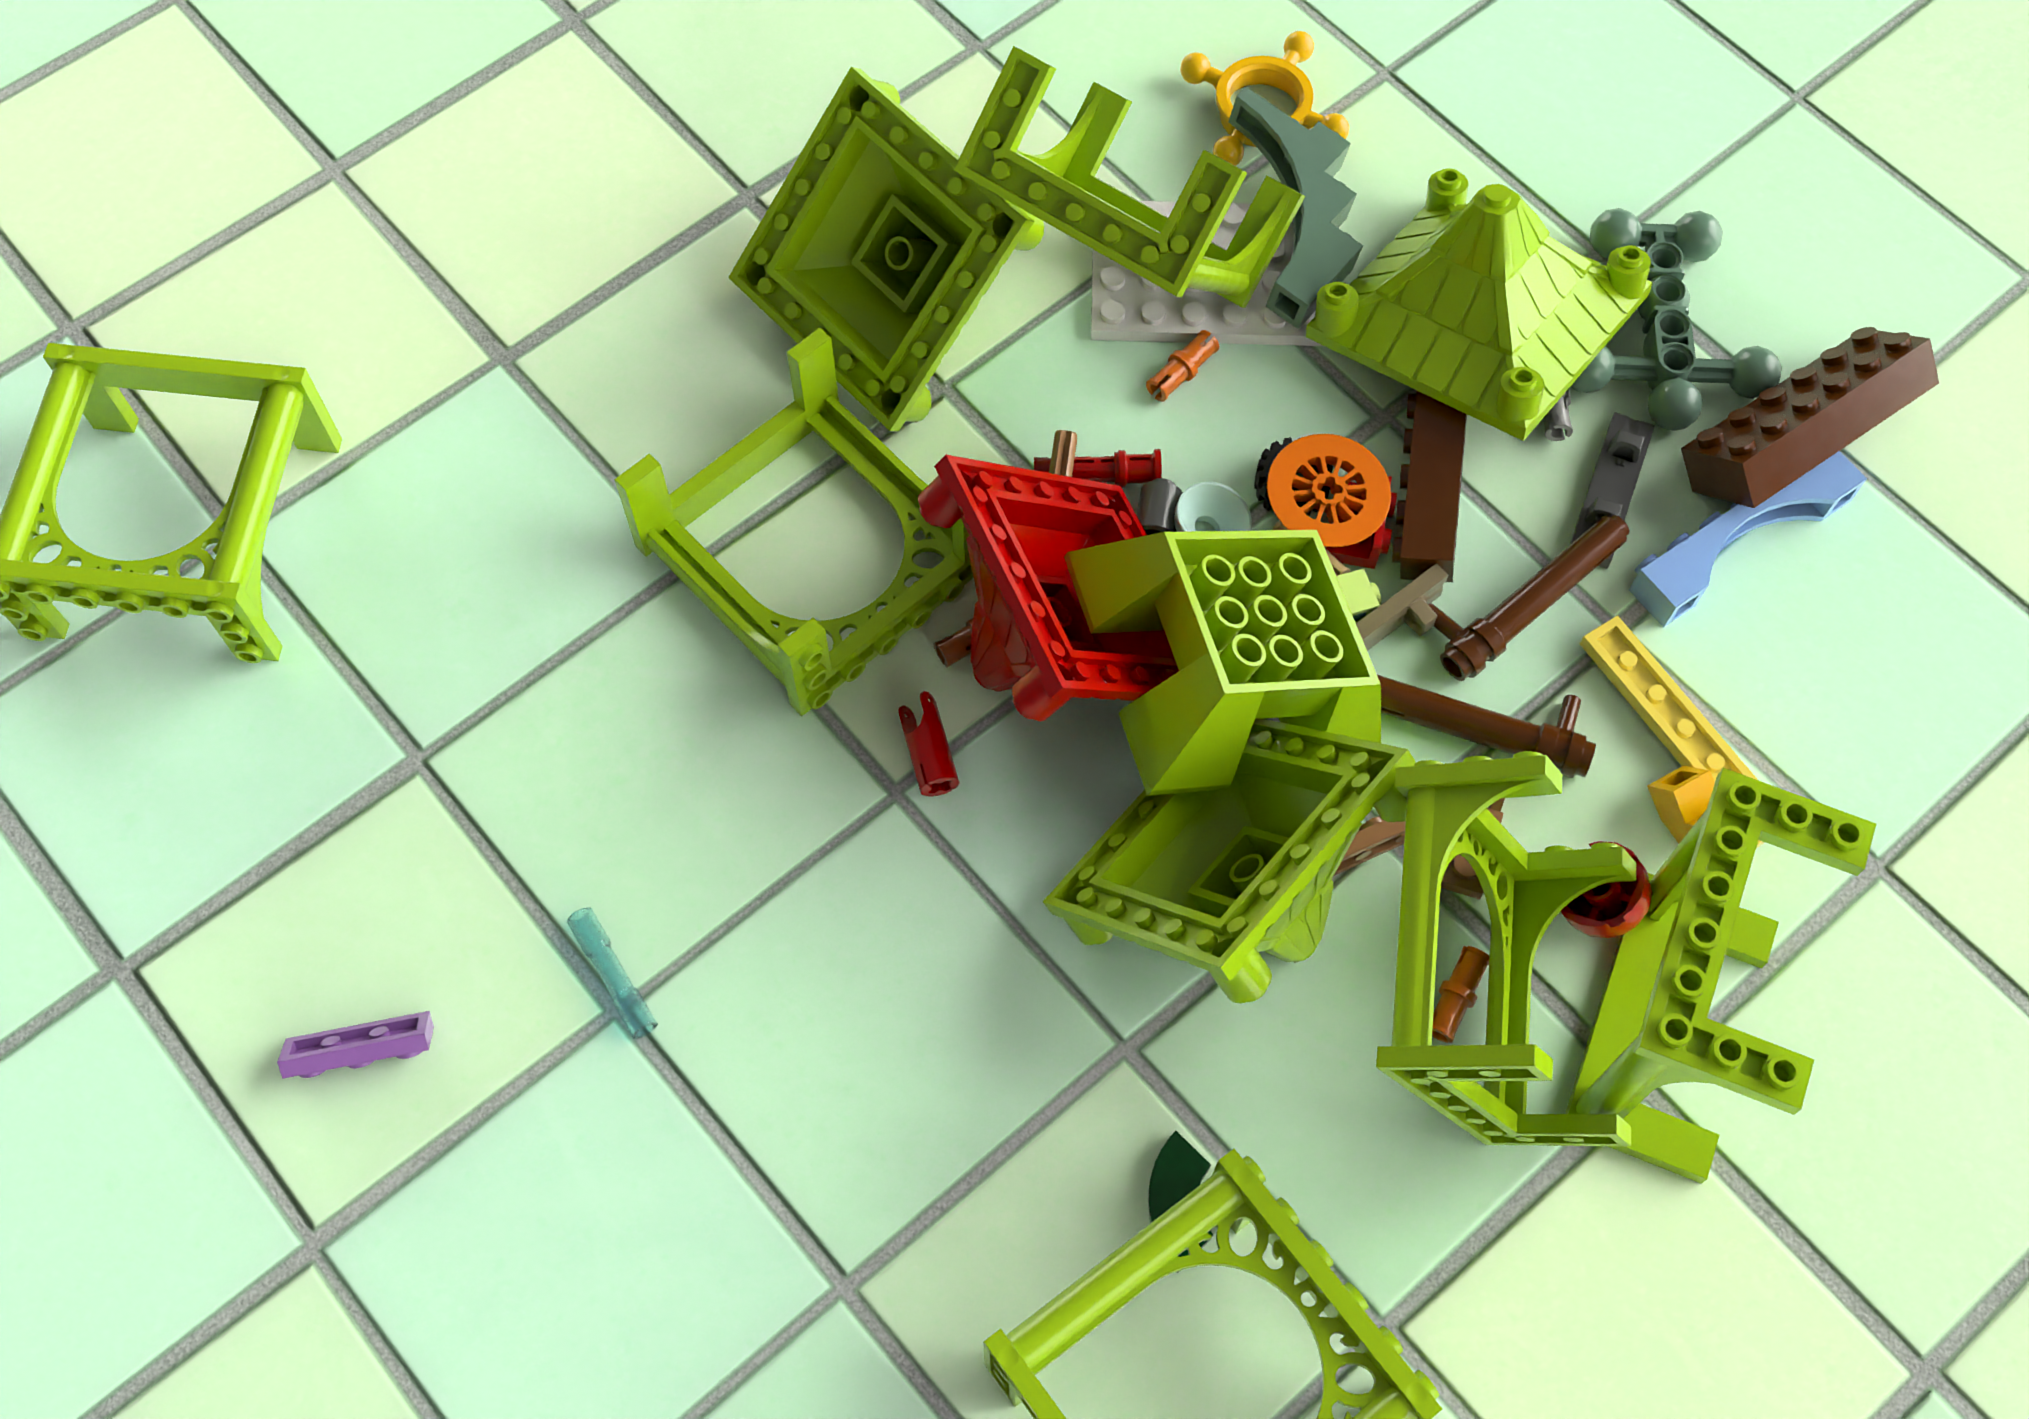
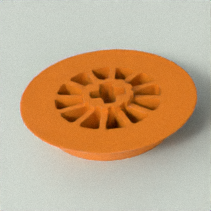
[1267,434,1391,547]

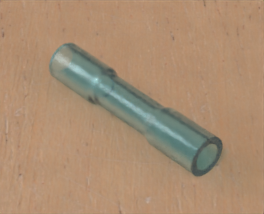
[567,907,658,1039]

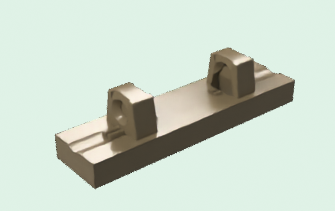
[1356,563,1449,651]

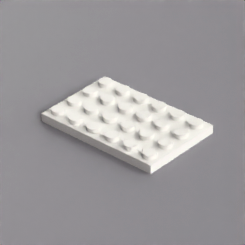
[1091,201,1323,346]

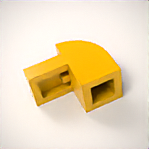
[1647,765,1715,843]

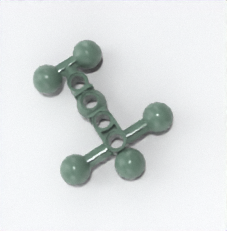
[1571,208,1782,431]

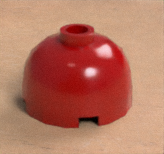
[1560,841,1653,938]

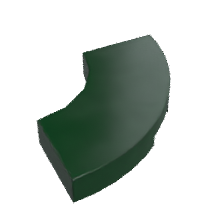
[1148,1131,1213,1273]

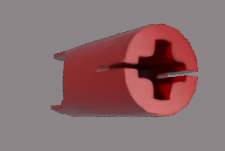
[898,691,960,797]

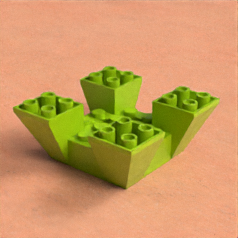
[1064,530,1381,796]

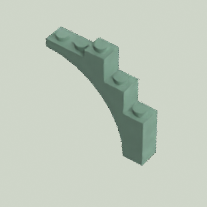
[1228,87,1363,330]

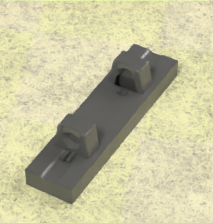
[1569,412,1655,569]

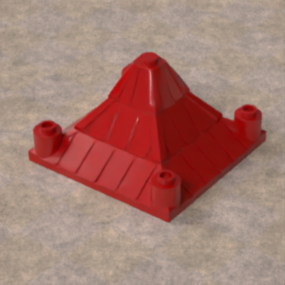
[918,454,1179,722]

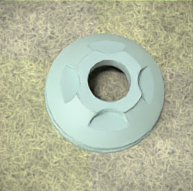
[1174,482,1252,532]

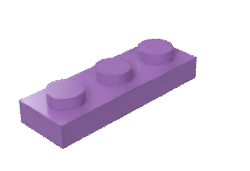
[277,1011,434,1079]

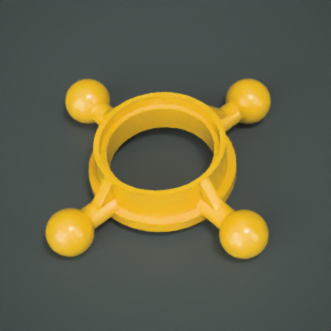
[1180,31,1349,166]

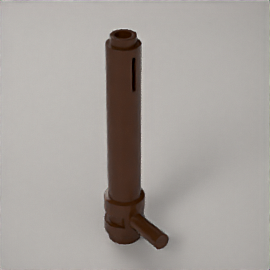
[1428,515,1630,681]
[1377,674,1596,778]

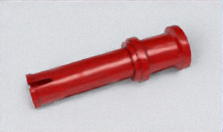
[1034,449,1162,488]

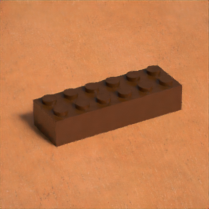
[1681,327,1939,508]

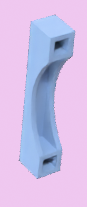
[1629,451,1867,628]

